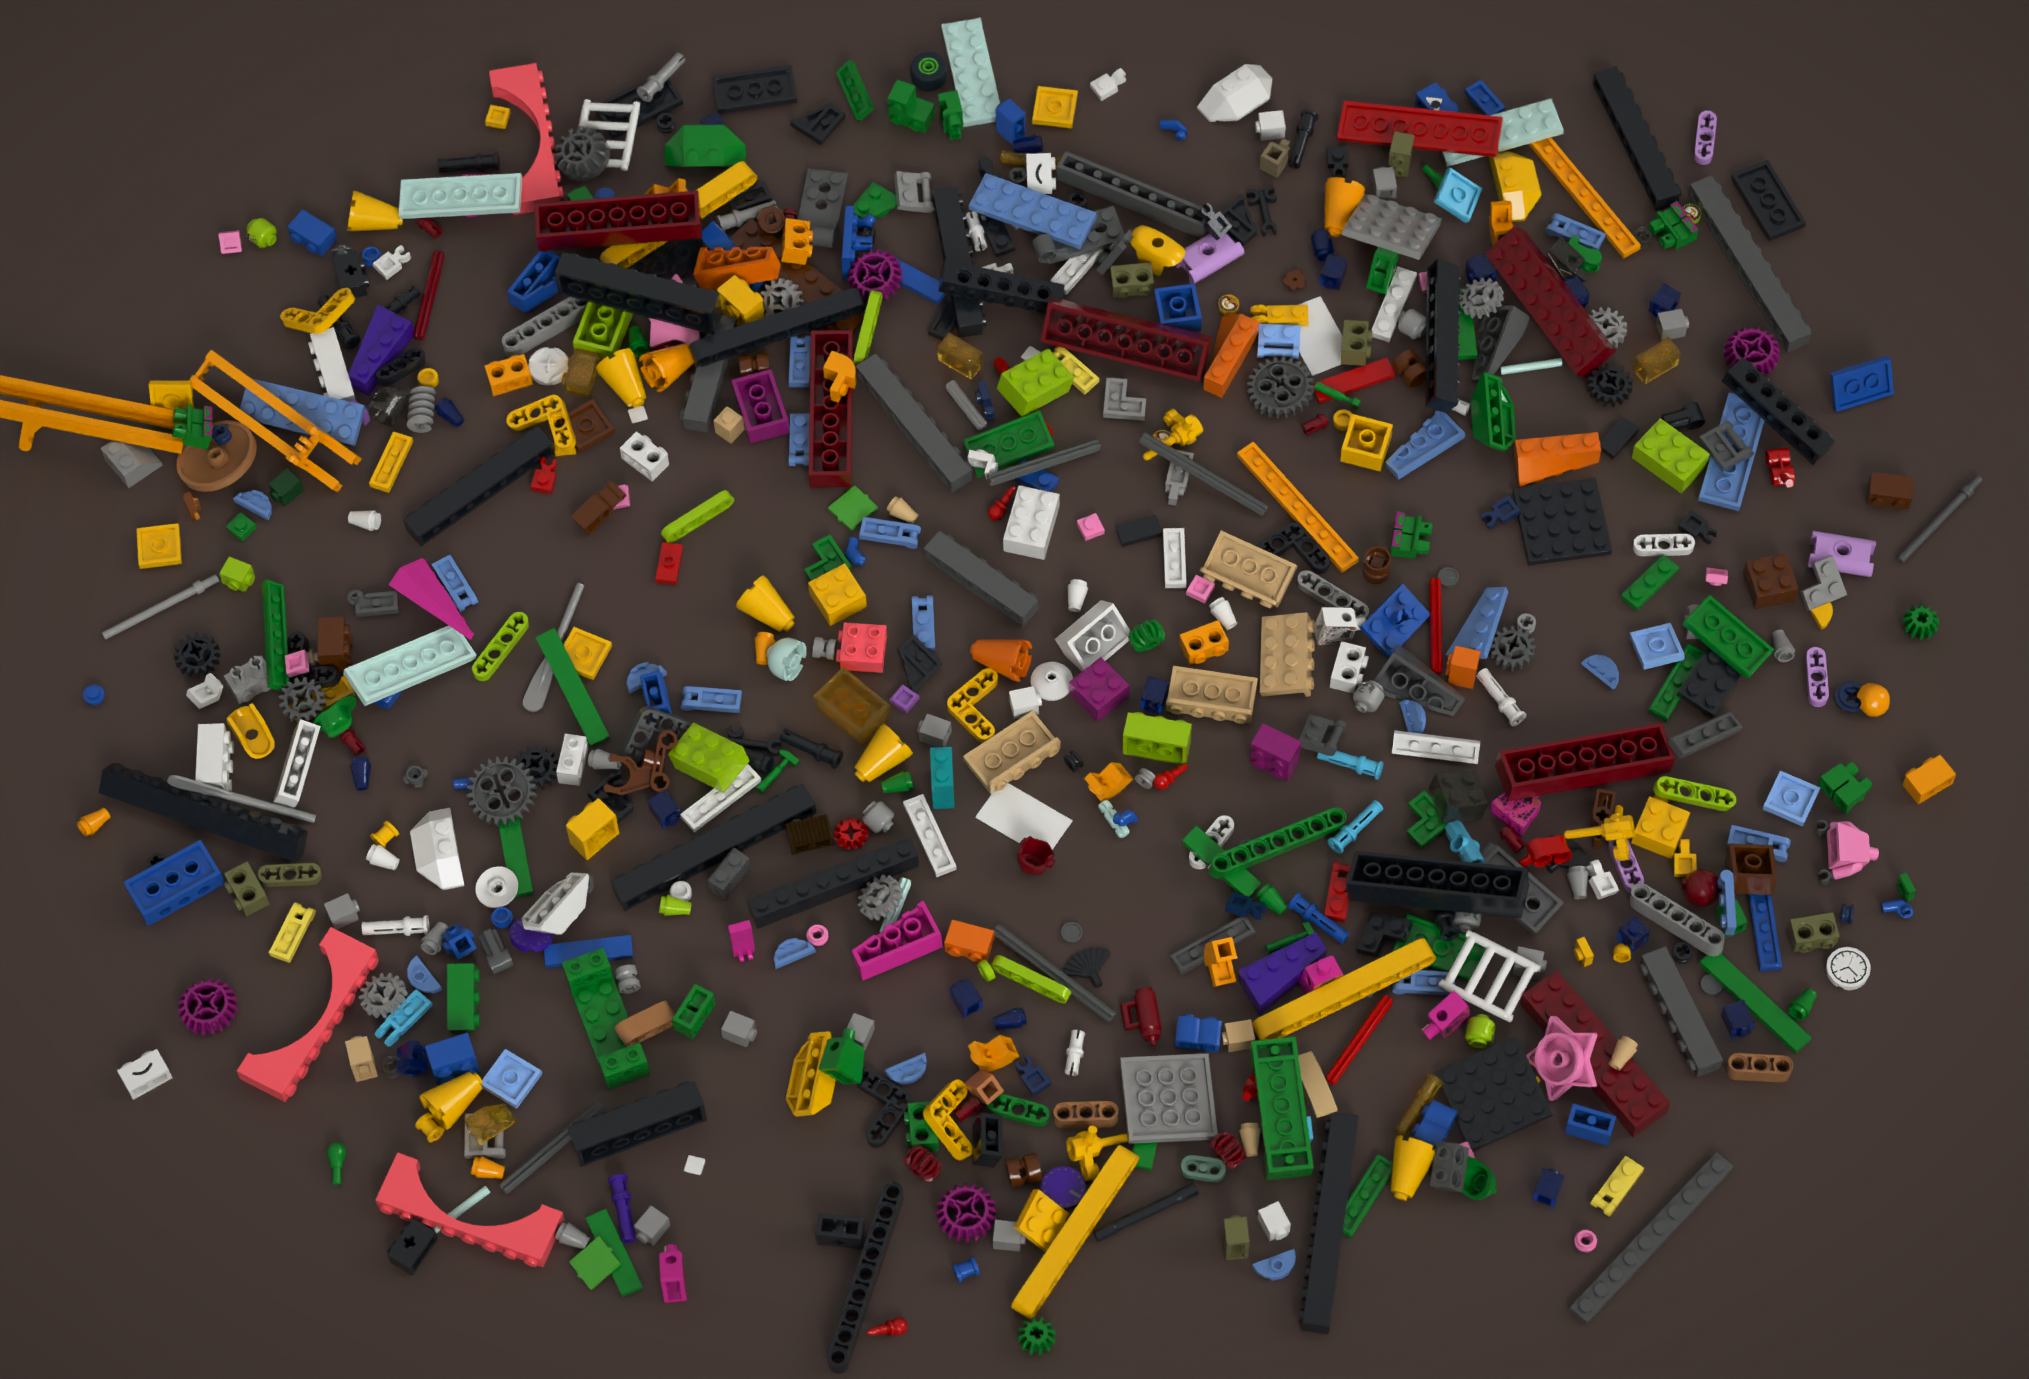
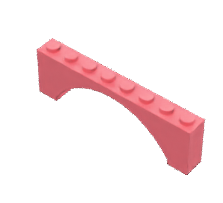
[489,63,564,215]
[237,927,379,1102]
[376,1152,565,1267]

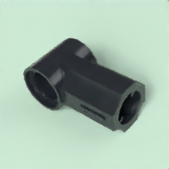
[1660,402,1706,430]

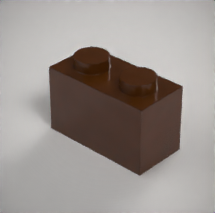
[1867,472,1914,510]

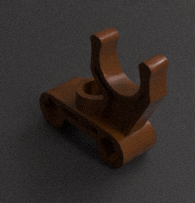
[602,730,677,796]

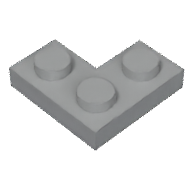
[1103,378,1146,421]
[1800,555,1847,611]

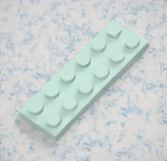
[941,18,1000,127]
[1442,98,1564,167]
[399,173,522,219]
[343,626,477,706]

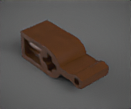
[571,481,626,535]
[1591,788,1616,850]

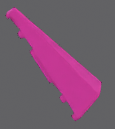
[389,558,474,640]

